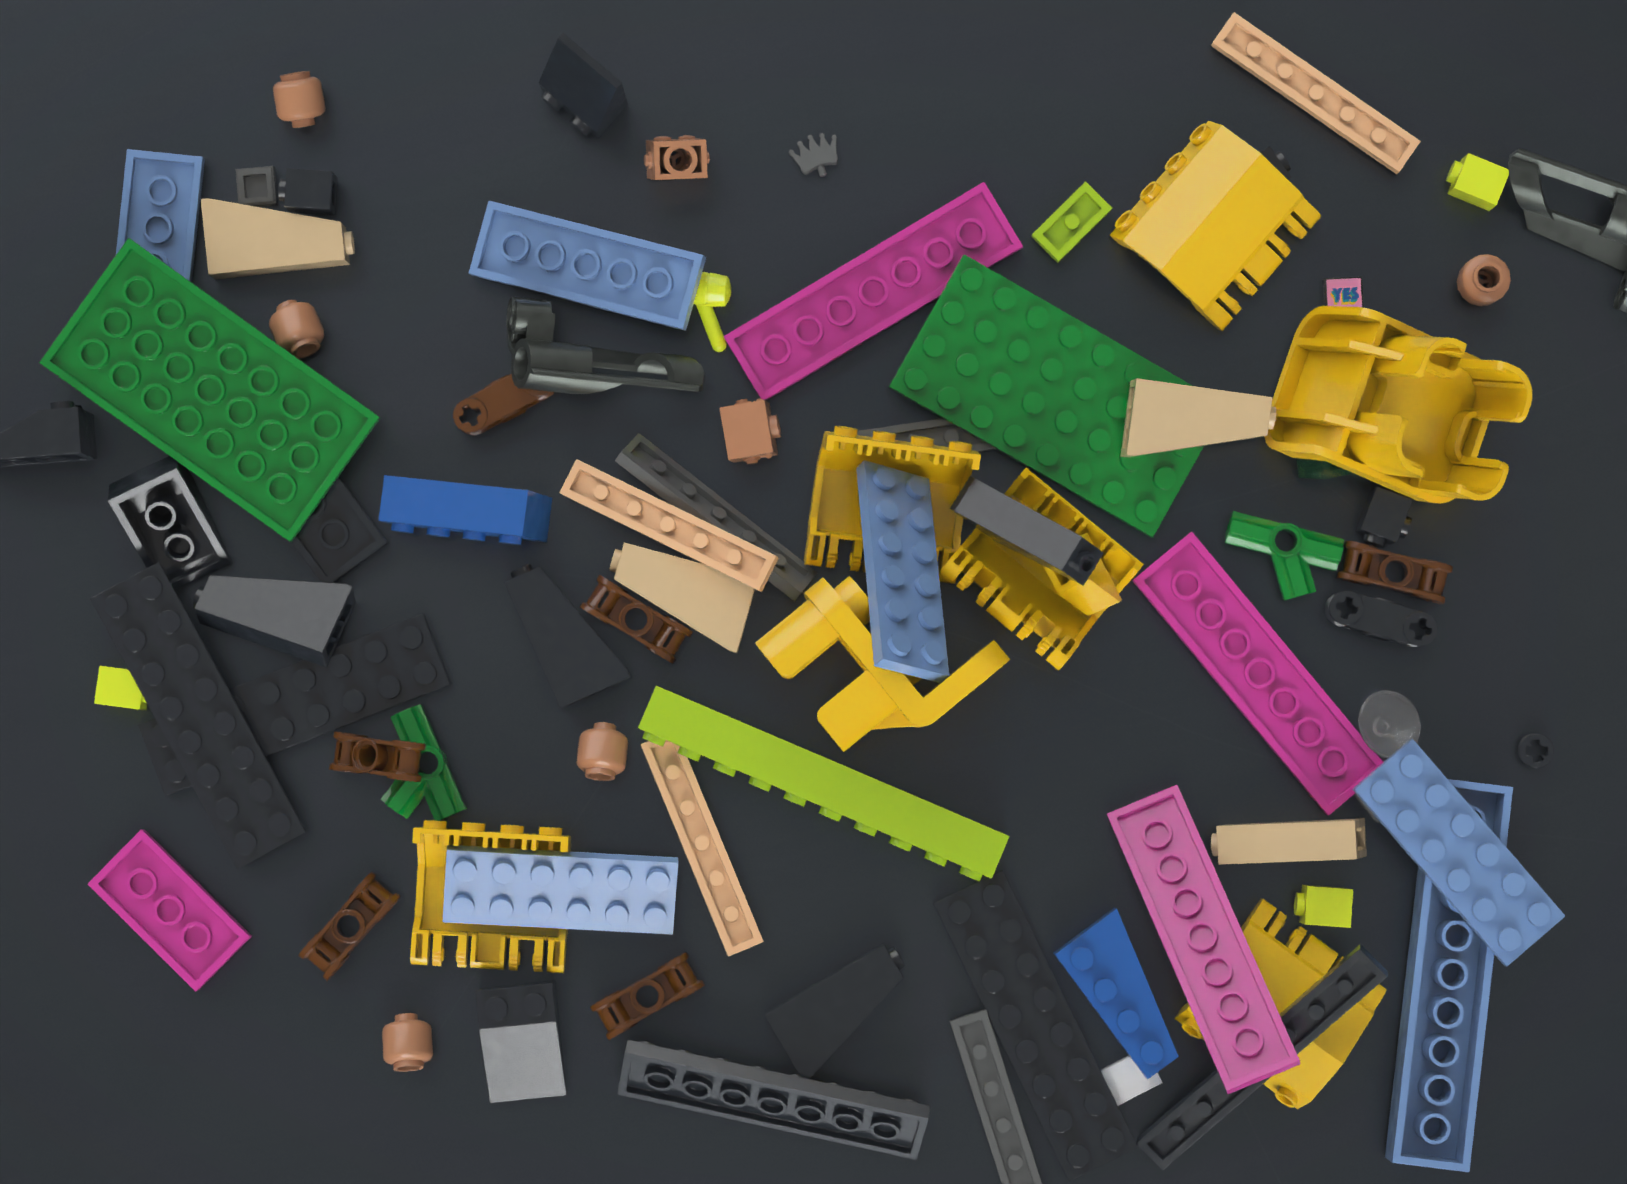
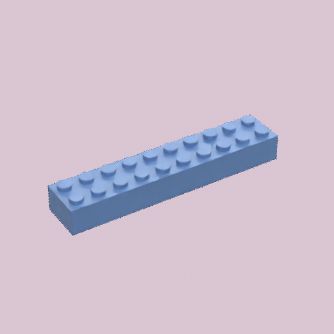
[1385,779,1513,1172]

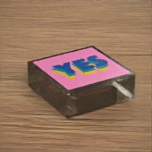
[1322,276,1364,308]

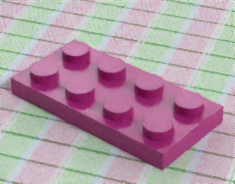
[88,829,252,992]

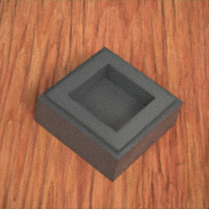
[235,166,278,207]

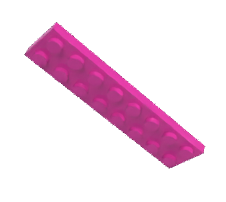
[724,182,1023,401]
[1132,532,1383,816]
[1107,785,1300,1094]

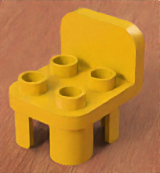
[1264,306,1532,504]
[755,576,1010,752]

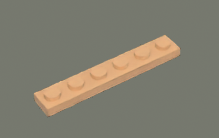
[1211,12,1421,174]
[559,459,779,592]
[640,740,764,957]

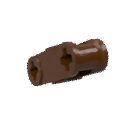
[453,374,554,436]
[1336,541,1453,604]
[579,575,693,664]
[329,732,426,782]
[298,872,401,981]
[589,952,705,1040]

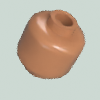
[273,71,326,128]
[1457,254,1511,306]
[269,300,325,359]
[576,722,628,781]
[382,1013,433,1072]

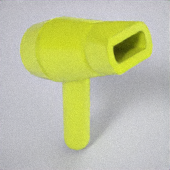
[694,272,731,352]

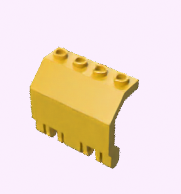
[1110,121,1321,331]
[804,426,981,584]
[939,468,1144,671]
[410,820,571,973]
[1174,898,1387,1109]

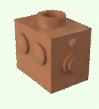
[644,135,710,180]
[720,399,781,465]

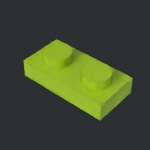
[1031,181,1112,263]

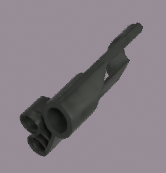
[1508,148,1627,313]
[506,296,705,394]

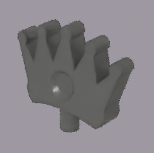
[789,133,838,177]

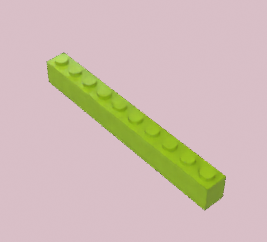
[638,686,1010,882]

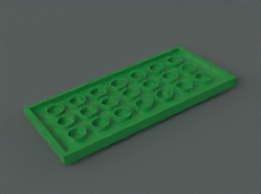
[39,238,381,542]
[888,254,1204,538]

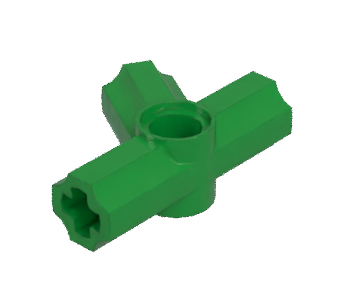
[1224,511,1344,601]
[381,704,467,821]

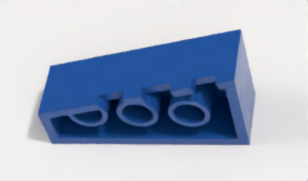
[378,475,552,545]
[1053,908,1179,1079]

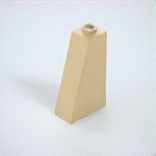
[201,198,355,280]
[1121,378,1276,457]
[610,542,755,653]
[1211,818,1367,865]

